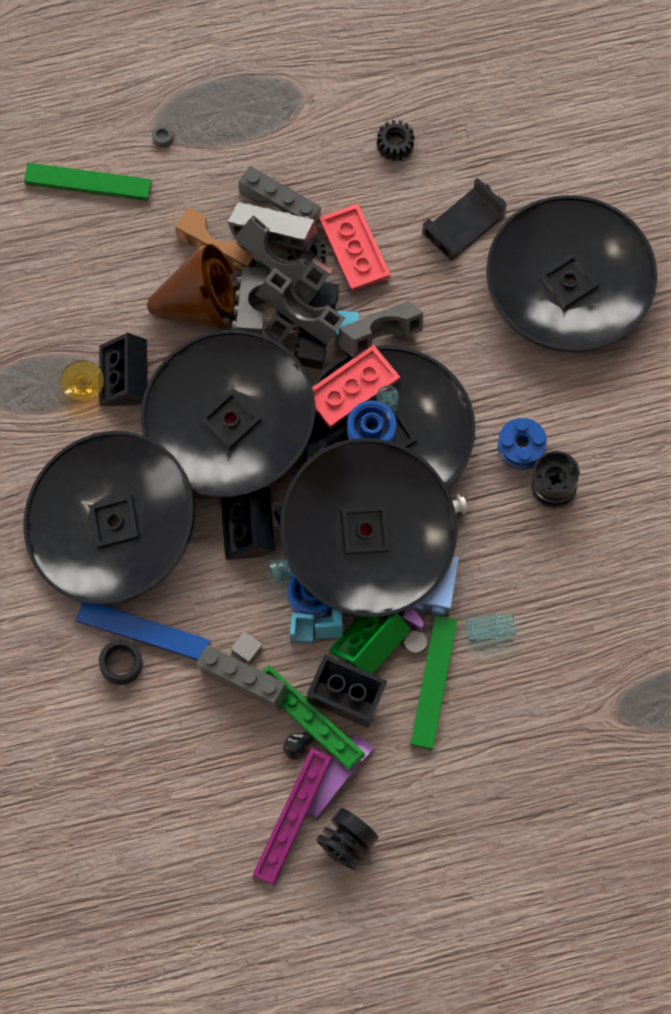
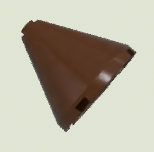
[147,244,239,329]

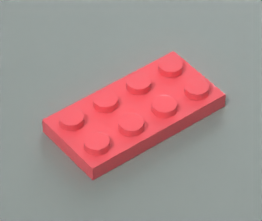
[319,204,390,292]
[312,345,400,429]

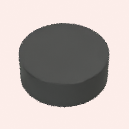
[152,126,173,148]

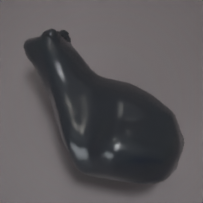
[283,732,315,760]

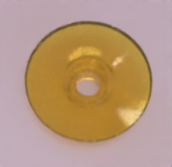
[60,360,104,401]

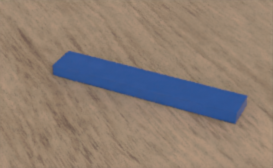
[75,602,211,661]

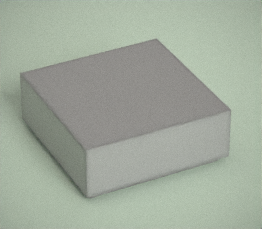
[231,631,262,664]

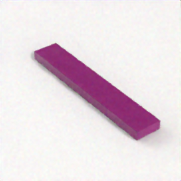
[253,748,333,885]

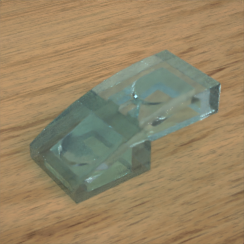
[466,613,516,642]

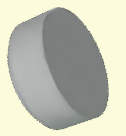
[404,631,427,655]

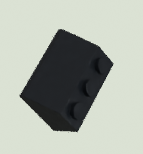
[99,332,148,406]
[221,488,275,560]
[306,654,387,728]

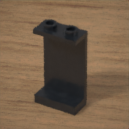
[422,178,507,261]

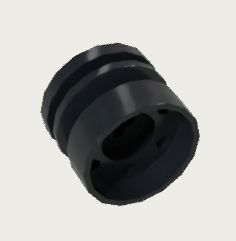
[531,451,580,508]
[316,808,379,870]

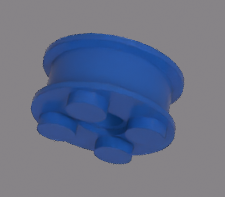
[347,401,396,442]
[497,418,547,469]
[288,574,332,619]

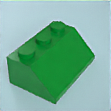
[328,613,411,674]

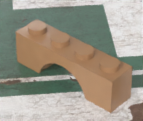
[175,207,257,273]

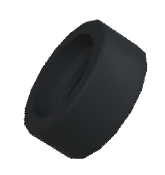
[99,639,143,685]

